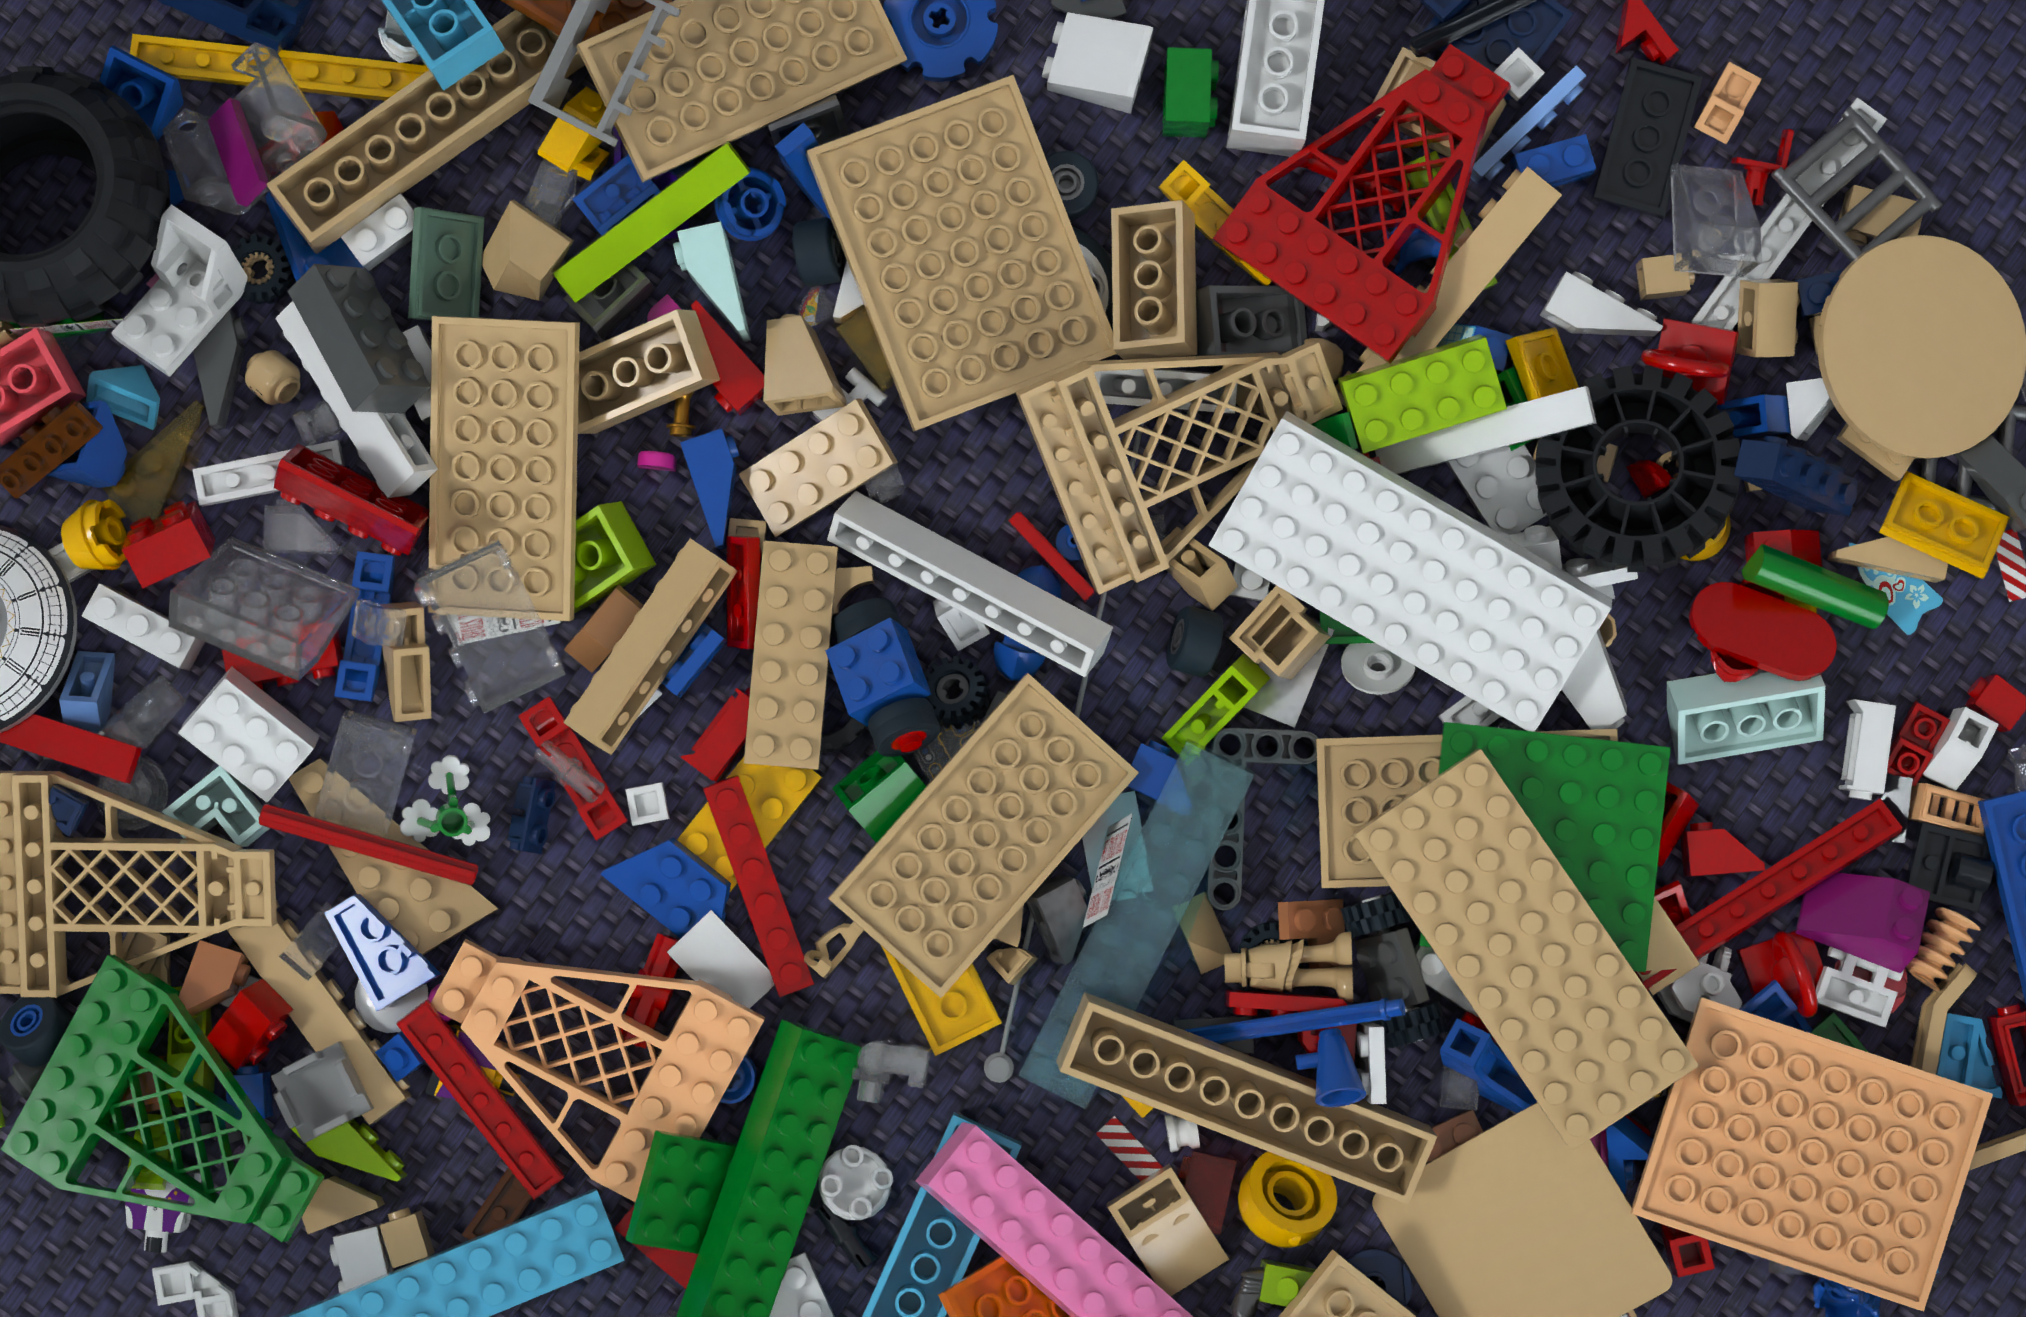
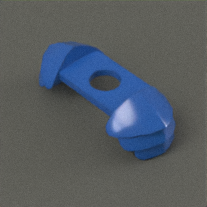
[993,565,1062,681]

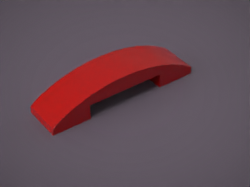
[518,696,628,841]

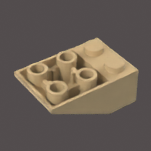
[1106,1164,1229,1297]

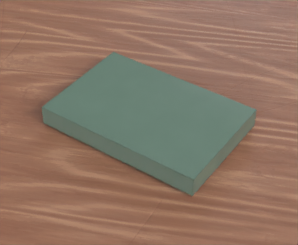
[408,207,484,322]

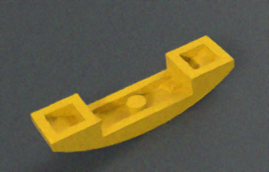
[1158,160,1272,286]

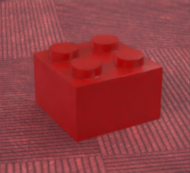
[122,501,215,589]

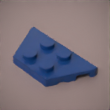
[600,837,731,939]

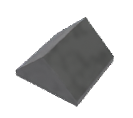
[767,93,849,162]
[563,262,656,340]

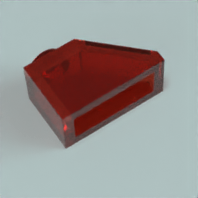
[1178,1148,1237,1235]

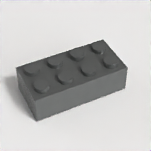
[288,264,431,413]

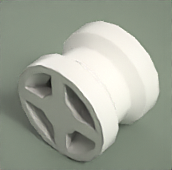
[1165,1114,1200,1152]

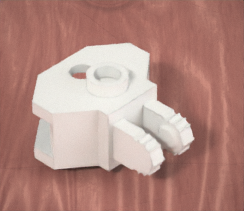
[1657,945,1742,1023]

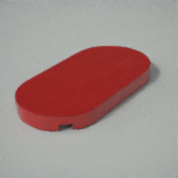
[1689,582,1837,681]

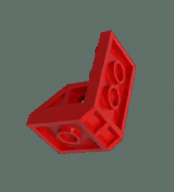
[1225,989,1357,1061]

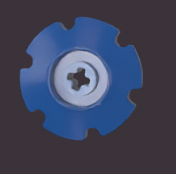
[883,0,998,82]

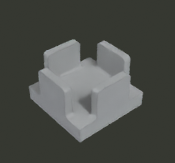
[271,1041,374,1143]

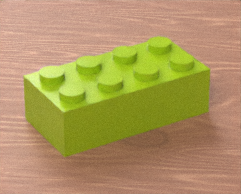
[1338,334,1507,454]

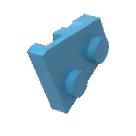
[1936,1013,2003,1099]

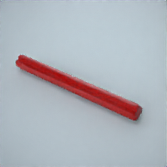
[259,804,478,885]

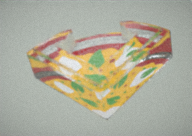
[798,285,834,327]

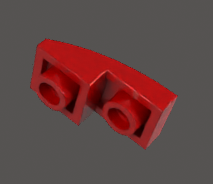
[1887,700,1950,786]

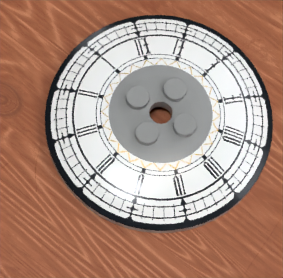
[0,525,77,733]

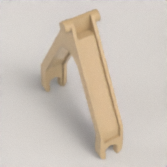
[1910,963,2026,1170]

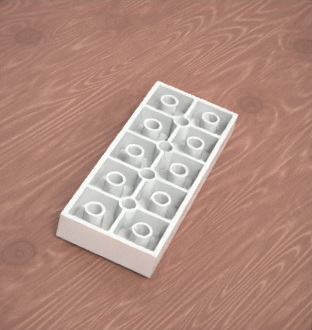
[1208,411,1612,732]

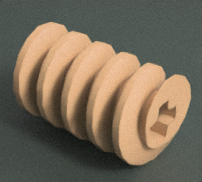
[1906,907,1981,991]

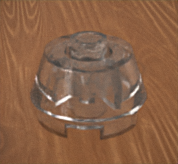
[95,757,168,830]

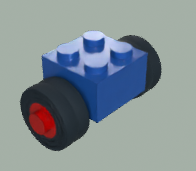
[825,598,940,757]

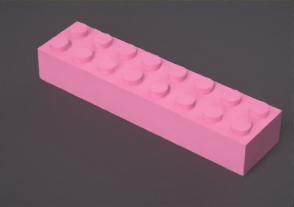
[915,1122,1193,1317]

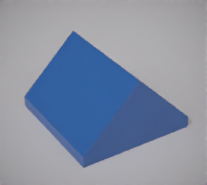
[99,45,184,142]

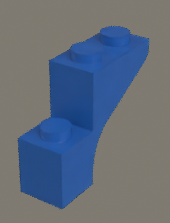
[1440,1018,1537,1113]

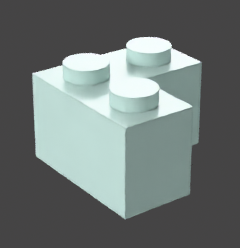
[162,766,270,847]

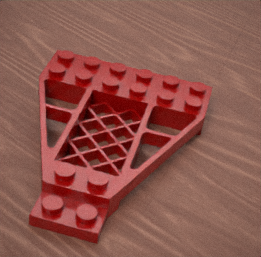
[1213,44,1511,364]

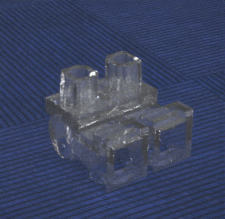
[852,1040,932,1103]

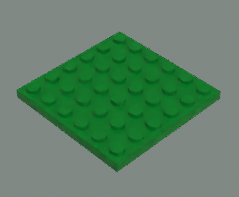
[1419,722,1671,972]

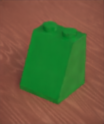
[832,751,926,843]

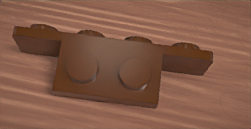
[0,400,103,499]

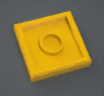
[1505,327,1579,401]

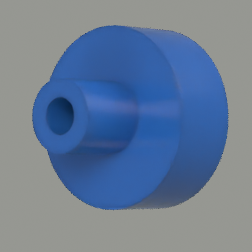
[1056,525,1082,561]

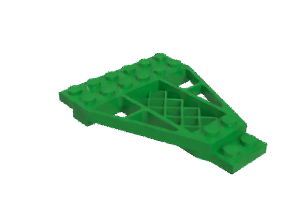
[0,954,325,1242]

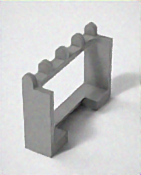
[527,0,681,147]

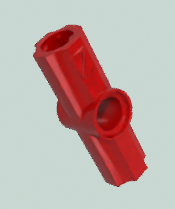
[620,933,680,1049]

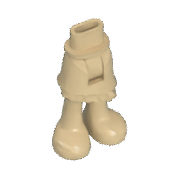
[1224,932,1353,1002]

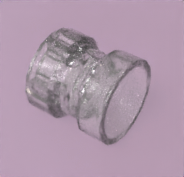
[293,400,342,446]

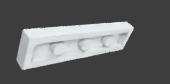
[192,440,345,507]

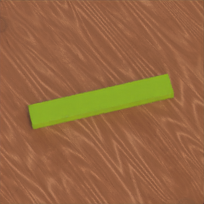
[553,141,751,303]

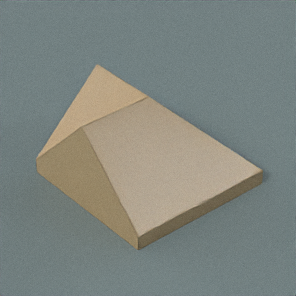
[482,199,574,301]

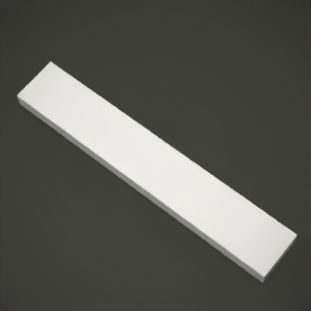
[1375,386,1597,475]

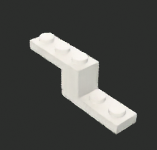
[1499,525,1638,588]

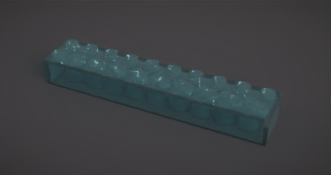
[1018,738,1254,1109]

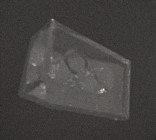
[1670,164,1762,277]
[314,710,418,838]

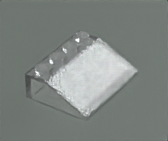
[168,536,360,681]

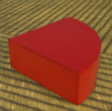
[1626,460,1673,499]

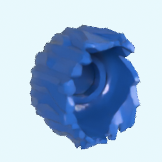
[1813,1277,1881,1317]

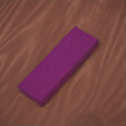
[208,98,269,207]

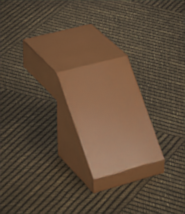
[563,584,644,673]

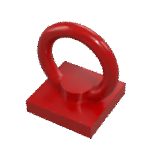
[1641,318,1739,405]
[1736,929,1823,1018]

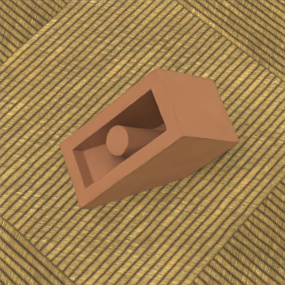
[179,940,251,1016]

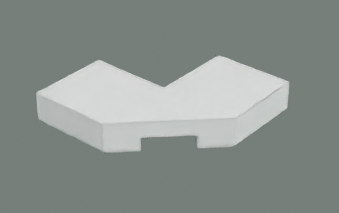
[152,1261,239,1317]

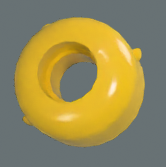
[1238,1152,1338,1248]

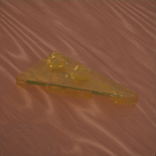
[102,400,204,523]

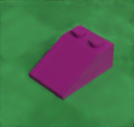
[1795,873,1930,973]

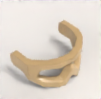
[804,921,864,979]

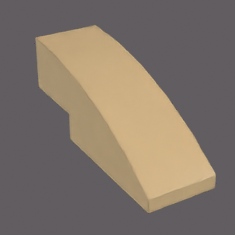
[380,601,431,722]

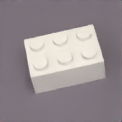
[178,666,320,802]

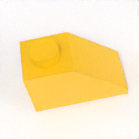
[537,86,606,173]

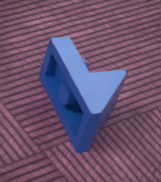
[1606,1116,1653,1194]

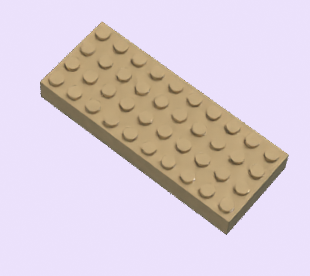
[1353,748,1699,1151]

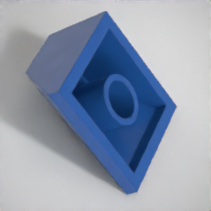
[47,400,127,488]

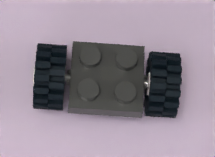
[1341,892,1448,1049]

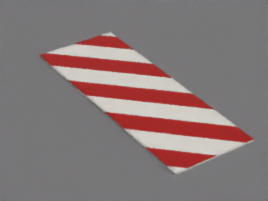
[1996,529,2026,602]
[1096,1116,1163,1181]

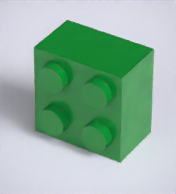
[1162,47,1219,138]

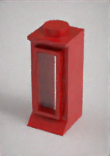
[679,687,750,782]
[1987,1003,2026,1106]

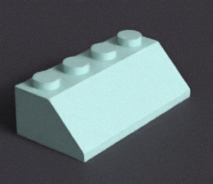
[1667,669,1826,765]

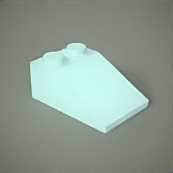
[673,221,751,342]

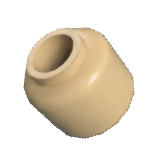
[245,350,300,405]

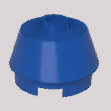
[714,167,786,241]

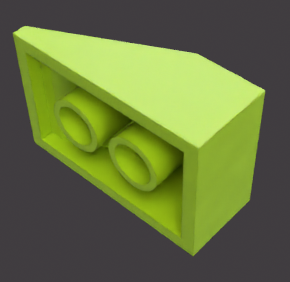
[574,501,656,614]

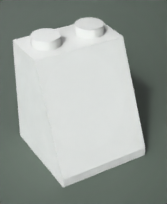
[1042,12,1153,114]

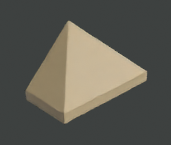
[1171,892,1232,974]

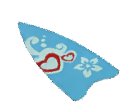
[1849,543,1943,635]

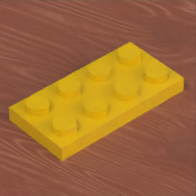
[677,757,823,893]

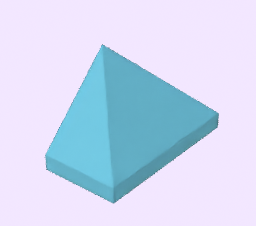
[86,365,160,430]

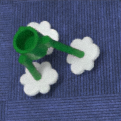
[400,755,491,846]

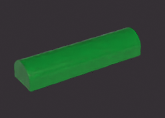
[1741,544,1889,629]

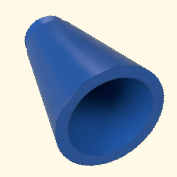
[1295,1028,1366,1107]

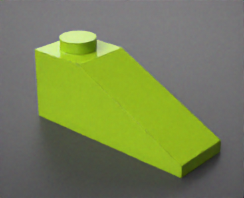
[1162,653,1271,763]

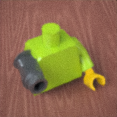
[1230,1259,1316,1317]

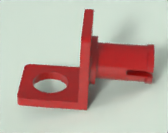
[1731,129,1794,206]

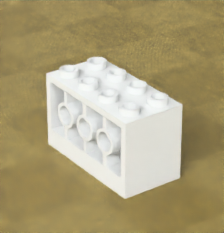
[1226,0,1325,157]

